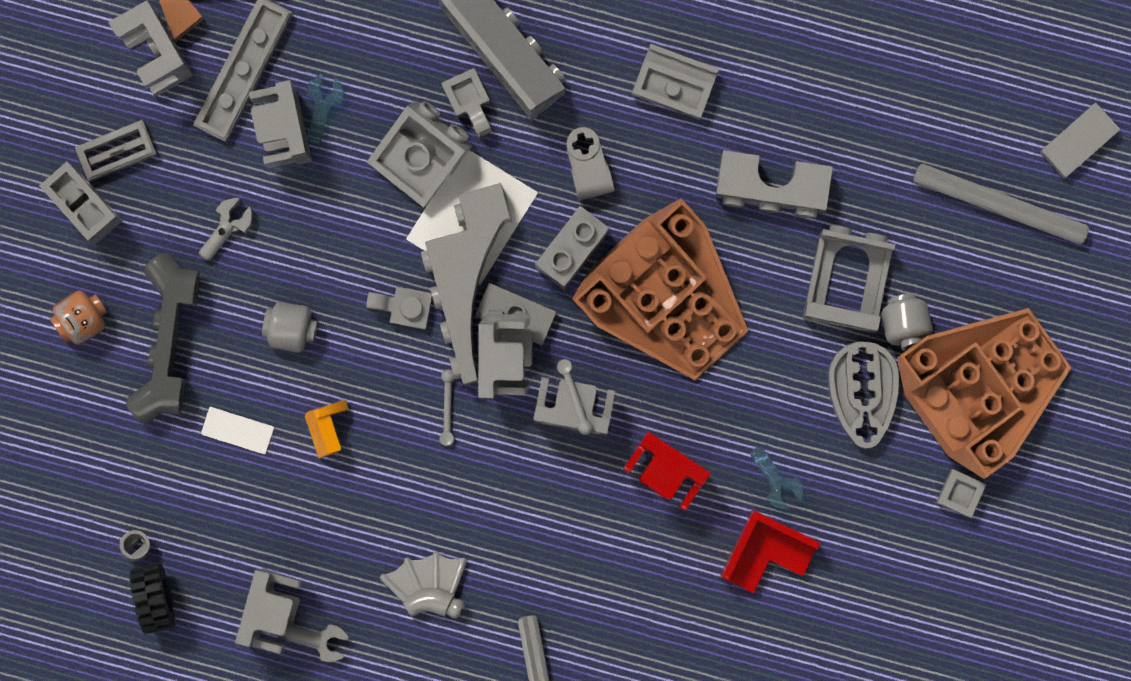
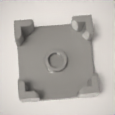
[108,0,193,97]

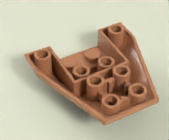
[572,198,748,380]
[897,308,1072,479]

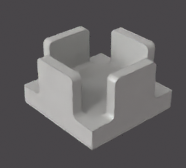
[249,80,312,168]
[478,310,533,398]
[533,377,615,436]
[235,569,303,654]

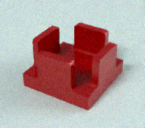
[623,431,711,511]

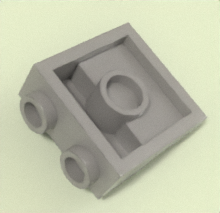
[367,101,473,208]

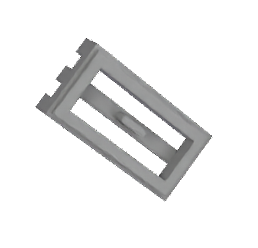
[75,120,158,182]

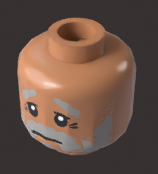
[50,290,107,345]

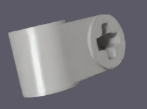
[567,127,615,201]

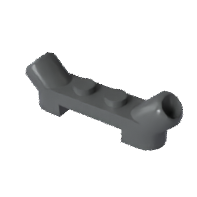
[126,253,200,424]

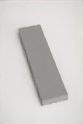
[193,0,293,143]

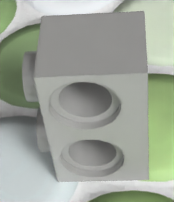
[39,161,122,245]
[535,206,609,290]

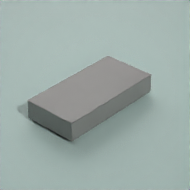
[1040,103,1120,179]

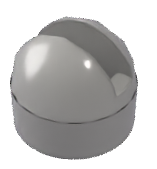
[120,530,150,561]

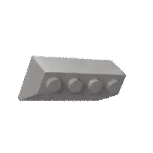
[438,0,567,121]

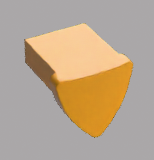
[304,400,349,459]

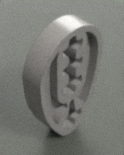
[827,341,899,449]

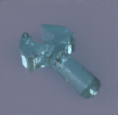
[306,74,345,144]
[750,446,803,511]

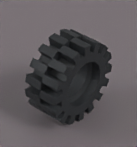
[129,563,176,635]

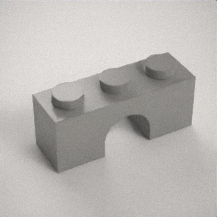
[715,150,833,219]

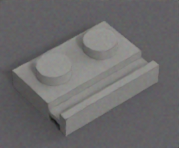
[632,43,719,120]

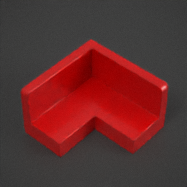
[719,510,821,593]

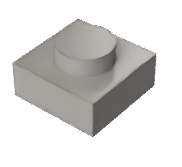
[936,469,986,518]

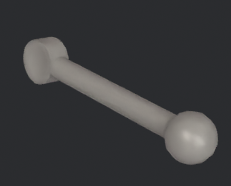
[557,359,593,435]
[439,369,455,446]

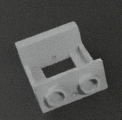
[803,225,896,333]

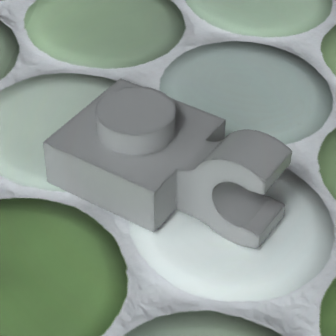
[441,68,492,138]
[366,286,432,330]

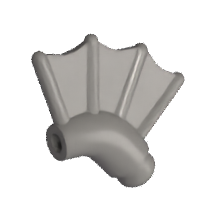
[380,552,467,619]

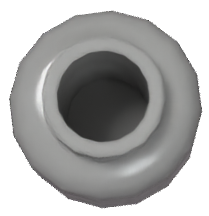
[881,294,933,351]
[262,301,318,353]

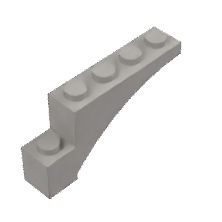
[421,183,512,385]

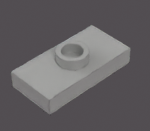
[474,283,557,346]

